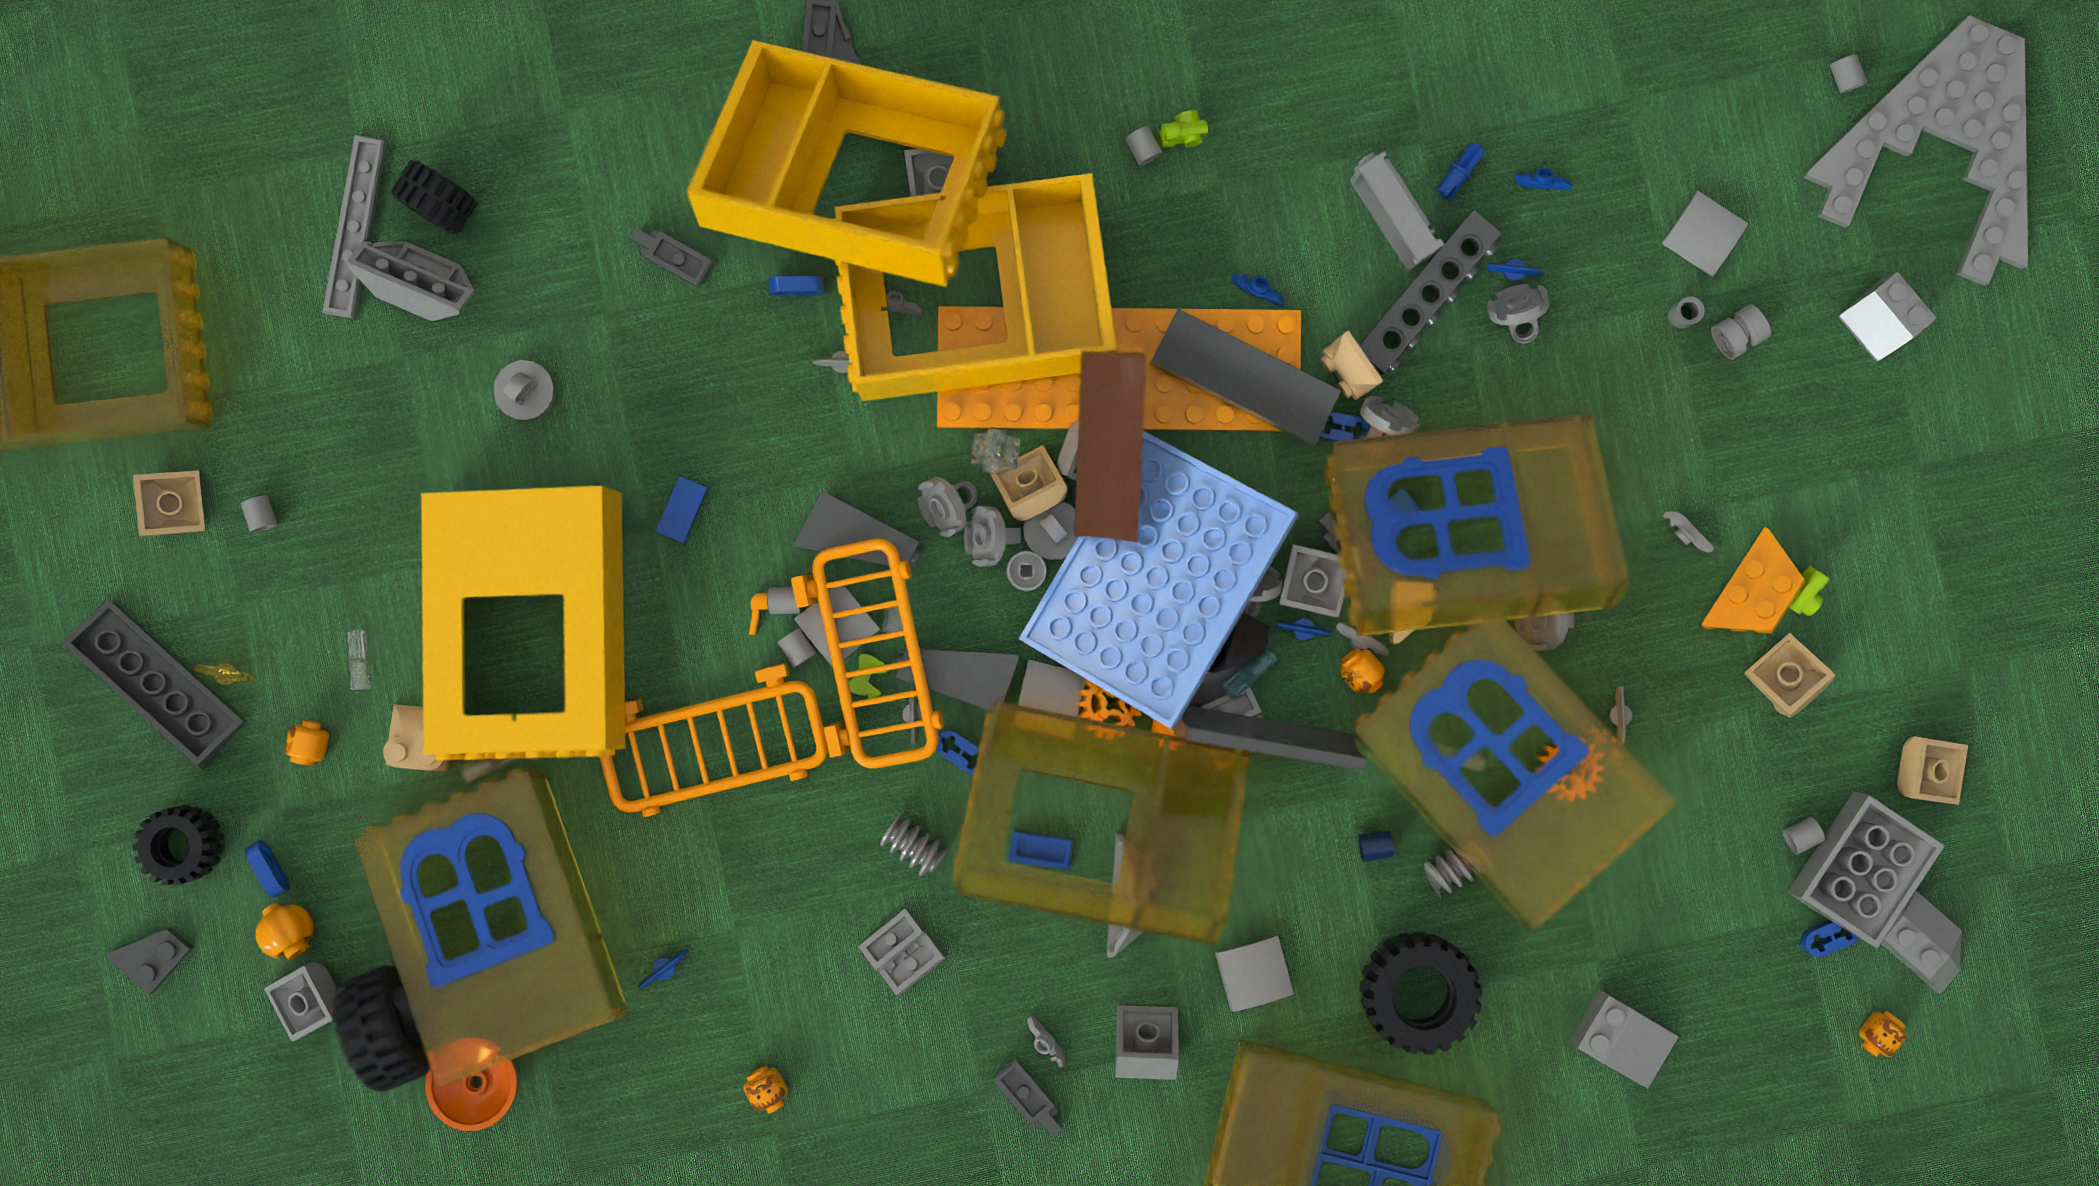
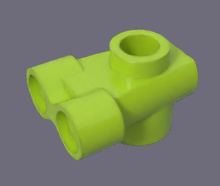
[1157,110,1208,149]
[1789,565,1830,616]

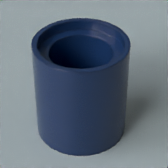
[1358,830,1394,862]

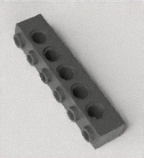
[1359,210,1502,376]

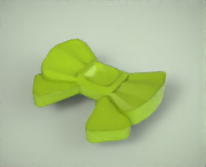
[848,653,887,699]

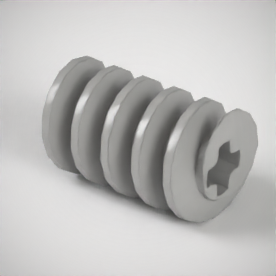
[880,812,949,876]
[1424,837,1494,898]

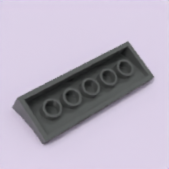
[1150,309,1341,446]
[61,600,245,770]
[1174,706,1367,771]

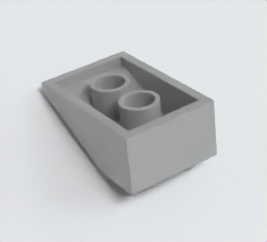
[1568,989,1679,1089]

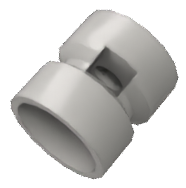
[1711,304,1771,360]
[1007,551,1047,592]

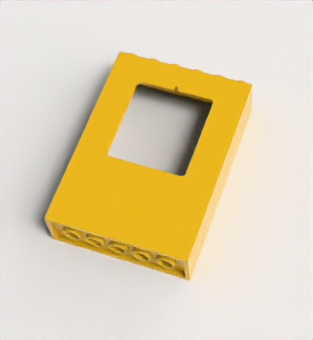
[687,40,1006,287]
[830,173,1117,401]
[421,486,625,760]

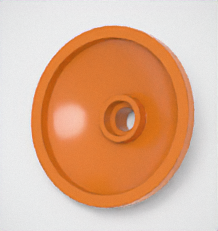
[425,1037,518,1131]

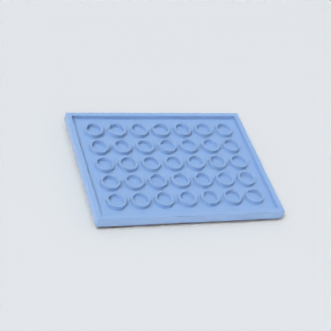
[1019,431,1299,730]

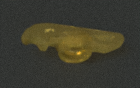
[193,663,256,685]

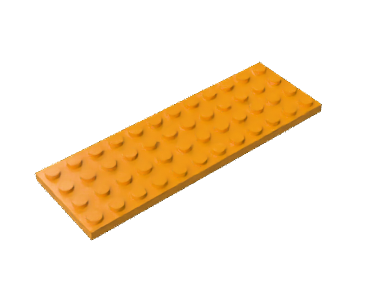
[937,306,1301,432]

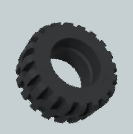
[1359,932,1483,1055]
[333,965,435,1092]

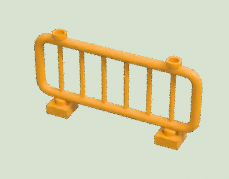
[791,538,944,769]
[599,662,828,817]

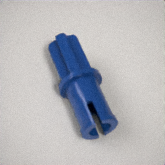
[1435,142,1484,201]

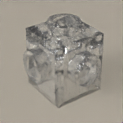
[970,429,1021,474]

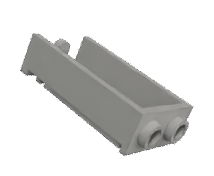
[1350,151,1444,271]

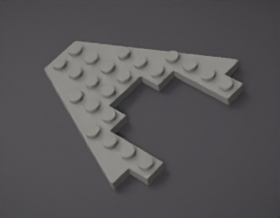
[1802,15,2028,286]

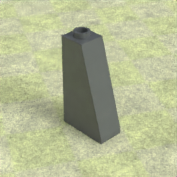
[794,491,923,567]
[893,649,1020,714]

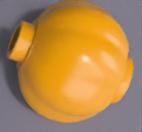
[255,902,314,960]

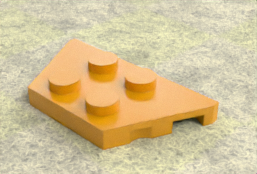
[1701,527,1805,634]

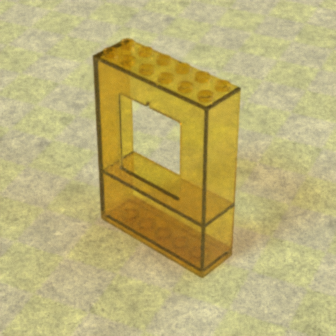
[0,238,213,452]
[952,701,1250,945]

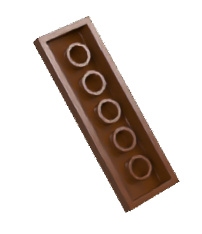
[1074,351,1146,542]

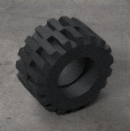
[390,160,478,235]
[133,805,224,885]

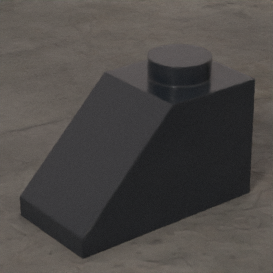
[1208,612,1270,674]

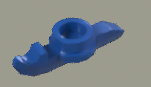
[1515,168,1572,190]
[1487,259,1544,281]
[1232,272,1285,307]
[1275,618,1333,640]
[638,949,688,990]

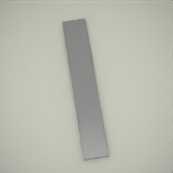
[322,135,388,319]

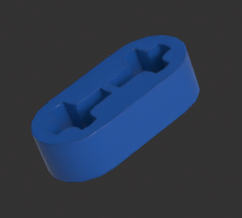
[769,276,827,296]
[1319,411,1371,446]
[937,730,988,775]
[245,840,290,898]
[1800,920,1858,957]

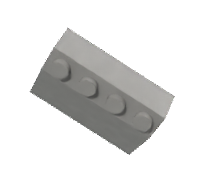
[1787,791,1944,948]

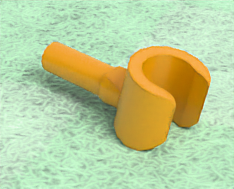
[748,593,769,635]

